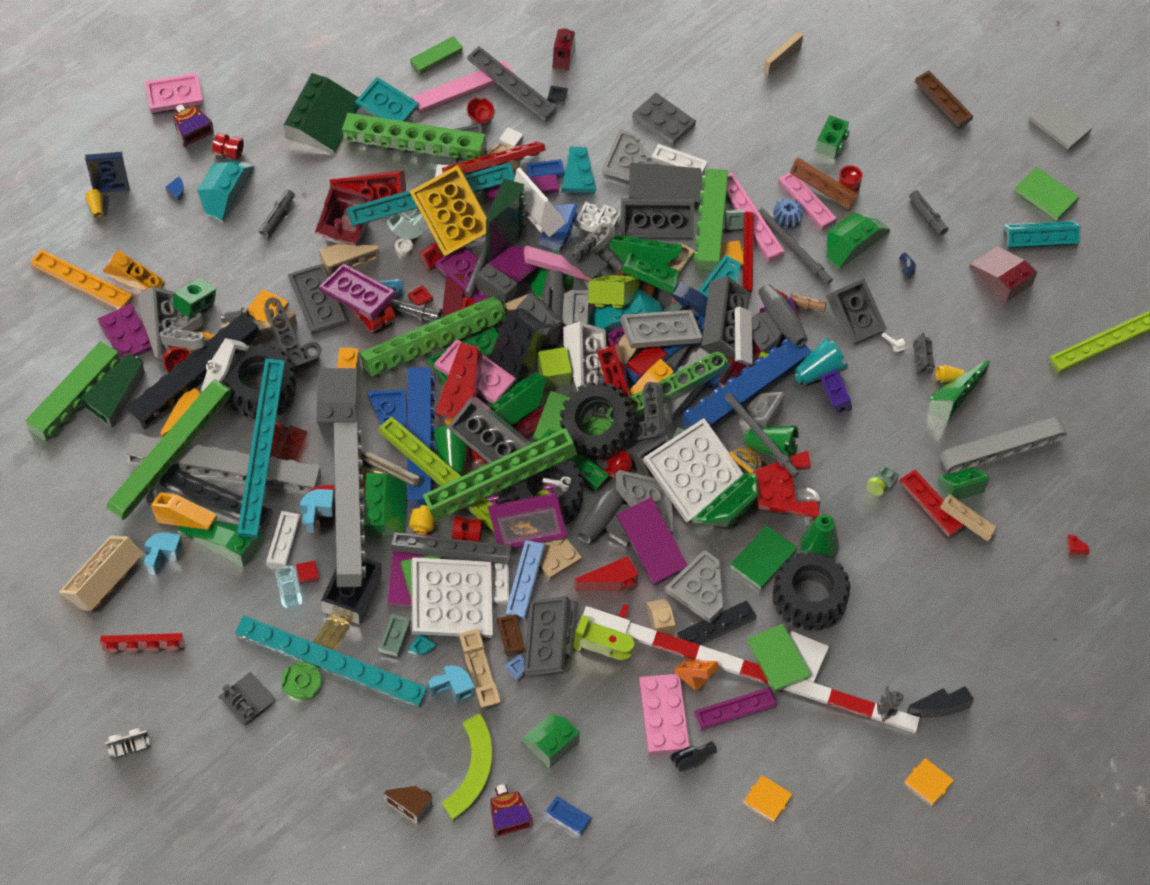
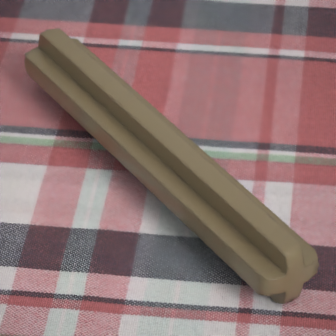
[360,451,420,486]

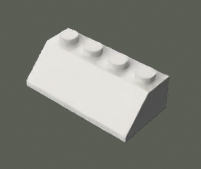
[514,167,566,237]

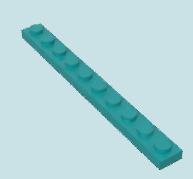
[346,163,515,227]
[237,358,285,538]
[235,615,427,708]

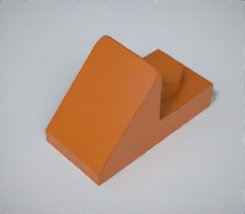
[674,660,719,691]

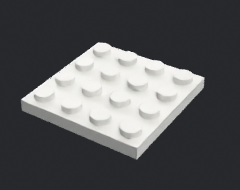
[642,418,743,523]
[411,558,493,638]

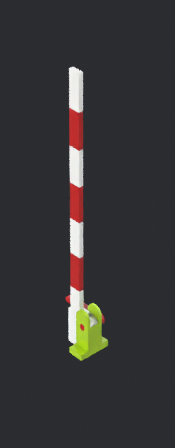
[573,604,920,733]

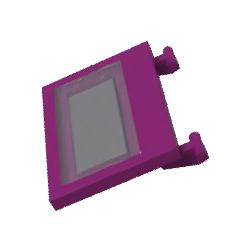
[487,483,568,548]

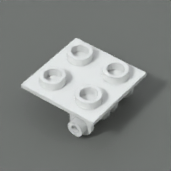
[105,728,150,758]

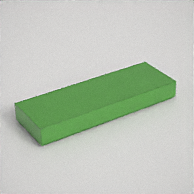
[410,36,463,73]

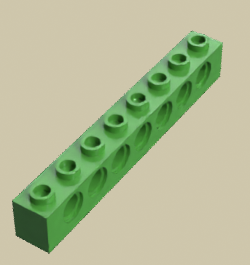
[342,113,486,160]
[359,296,506,376]
[423,428,577,521]

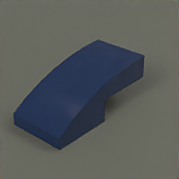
[671,283,708,317]

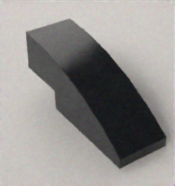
[907,686,974,718]

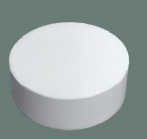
[395,238,413,256]

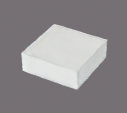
[499,128,523,147]

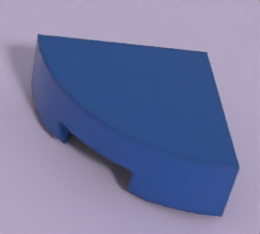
[165,176,184,200]

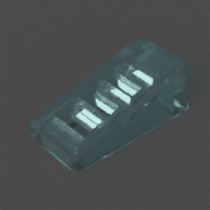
[274,565,302,607]

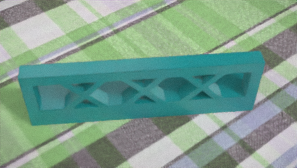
[1004,221,1080,247]

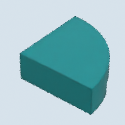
[408,635,436,655]

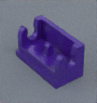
[820,369,852,414]

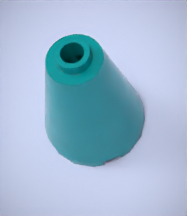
[794,337,848,385]

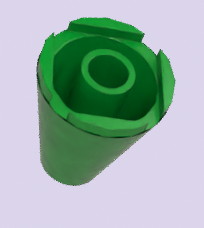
[434,425,469,477]
[744,425,799,460]
[800,514,839,558]

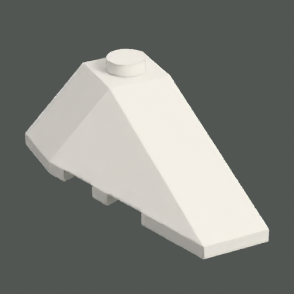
[563,322,606,391]

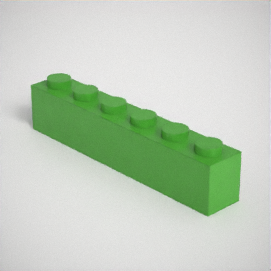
[694,169,728,271]
[25,341,120,441]

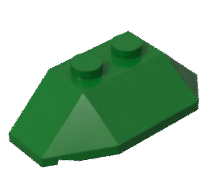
[826,212,890,270]
[608,234,682,265]
[487,372,546,426]
[691,472,758,527]

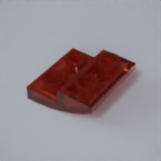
[270,423,308,461]

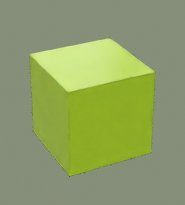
[537,347,572,389]

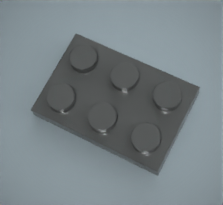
[633,93,696,145]

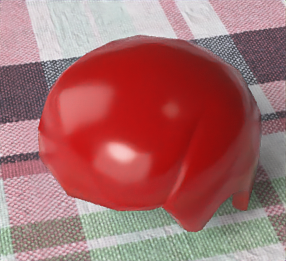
[466,97,495,124]
[163,346,190,373]
[603,451,633,479]

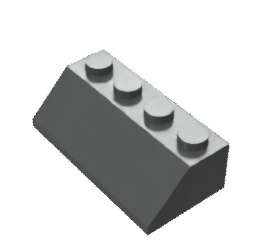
[620,198,694,238]
[701,276,750,358]
[447,397,532,464]

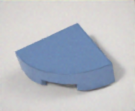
[505,654,525,682]

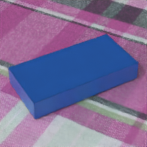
[526,159,565,178]
[545,796,591,836]

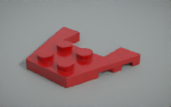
[753,451,819,520]

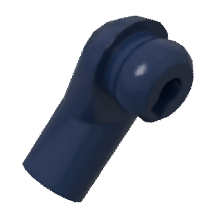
[899,252,916,277]

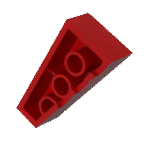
[435,342,482,422]

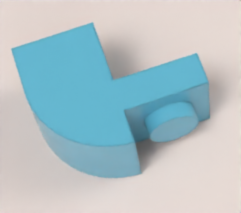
[300,489,335,533]
[144,532,183,575]
[428,666,475,703]

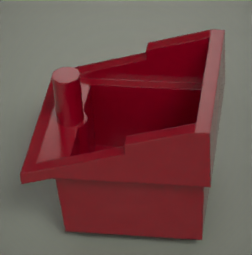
[315,185,373,245]

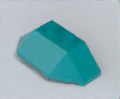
[197,160,254,221]
[589,288,662,334]

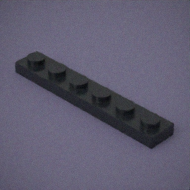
[159,467,273,528]

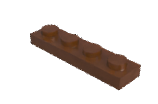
[915,71,973,128]

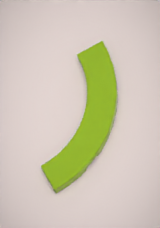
[442,713,492,822]

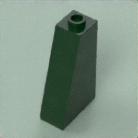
[81,353,145,428]

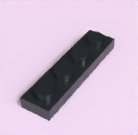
[677,600,757,645]

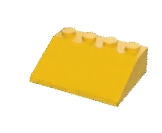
[409,165,487,256]

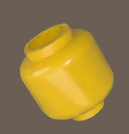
[409,505,435,535]

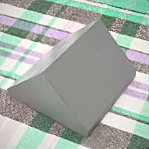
[739,392,785,429]

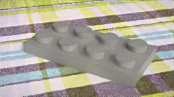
[620,310,702,348]

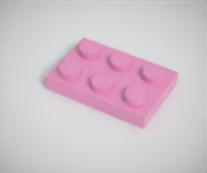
[145,73,203,113]

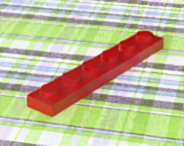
[442,141,546,174]

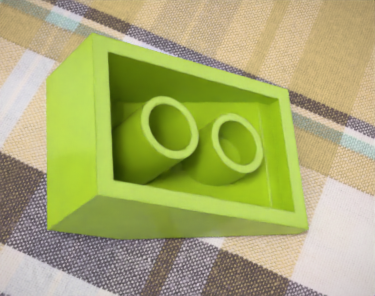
[588,275,642,308]

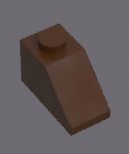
[384,786,433,824]

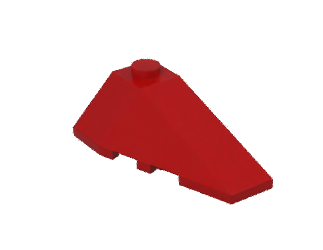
[329,170,406,201]

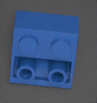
[538,204,578,252]

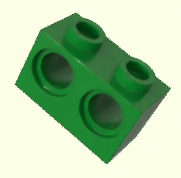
[815,115,850,158]

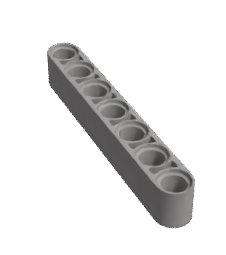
[939,417,1067,474]

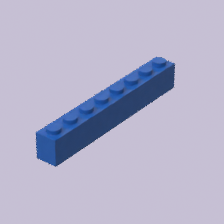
[681,339,812,429]
[407,367,435,509]

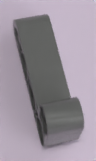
[263,297,322,369]

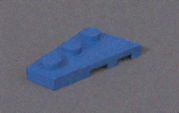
[367,389,407,443]

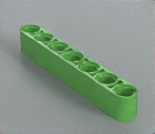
[607,352,729,423]

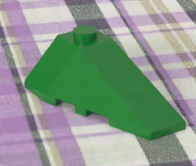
[928,360,990,422]
[177,520,265,567]

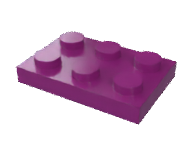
[97,304,153,360]

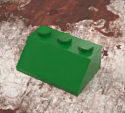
[364,473,406,536]

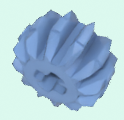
[773,197,804,228]

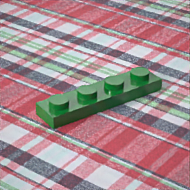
[538,428,609,491]

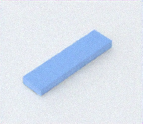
[506,540,545,619]

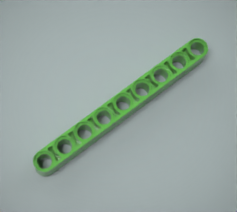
[106,379,232,520]

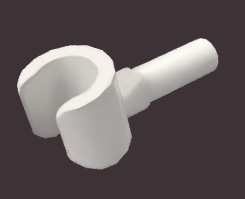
[882,333,906,352]
[543,477,571,492]

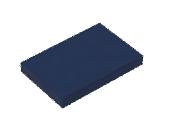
[85,152,130,193]

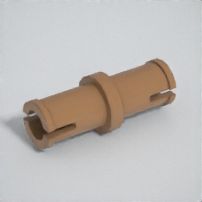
[789,293,827,313]

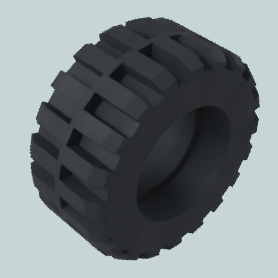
[223,344,296,418]
[560,381,637,458]
[510,459,584,529]
[772,551,851,630]

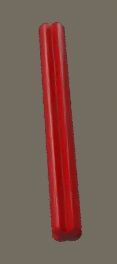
[743,211,754,293]

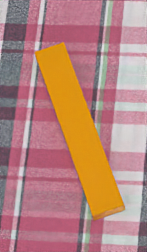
[30,249,133,309]

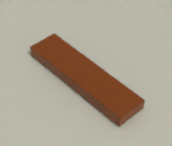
[790,157,858,210]

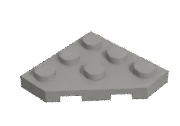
[602,129,653,181]
[616,470,674,535]
[665,550,723,623]

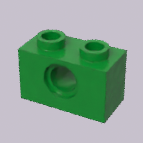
[173,278,216,318]

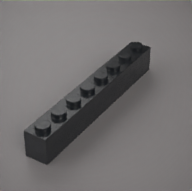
[126,312,262,430]

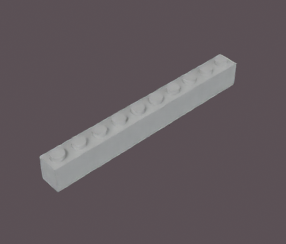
[334,422,366,587]
[125,434,321,494]

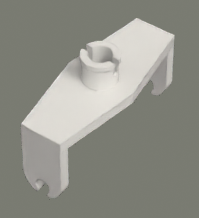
[201,338,249,392]

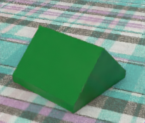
[938,466,989,500]

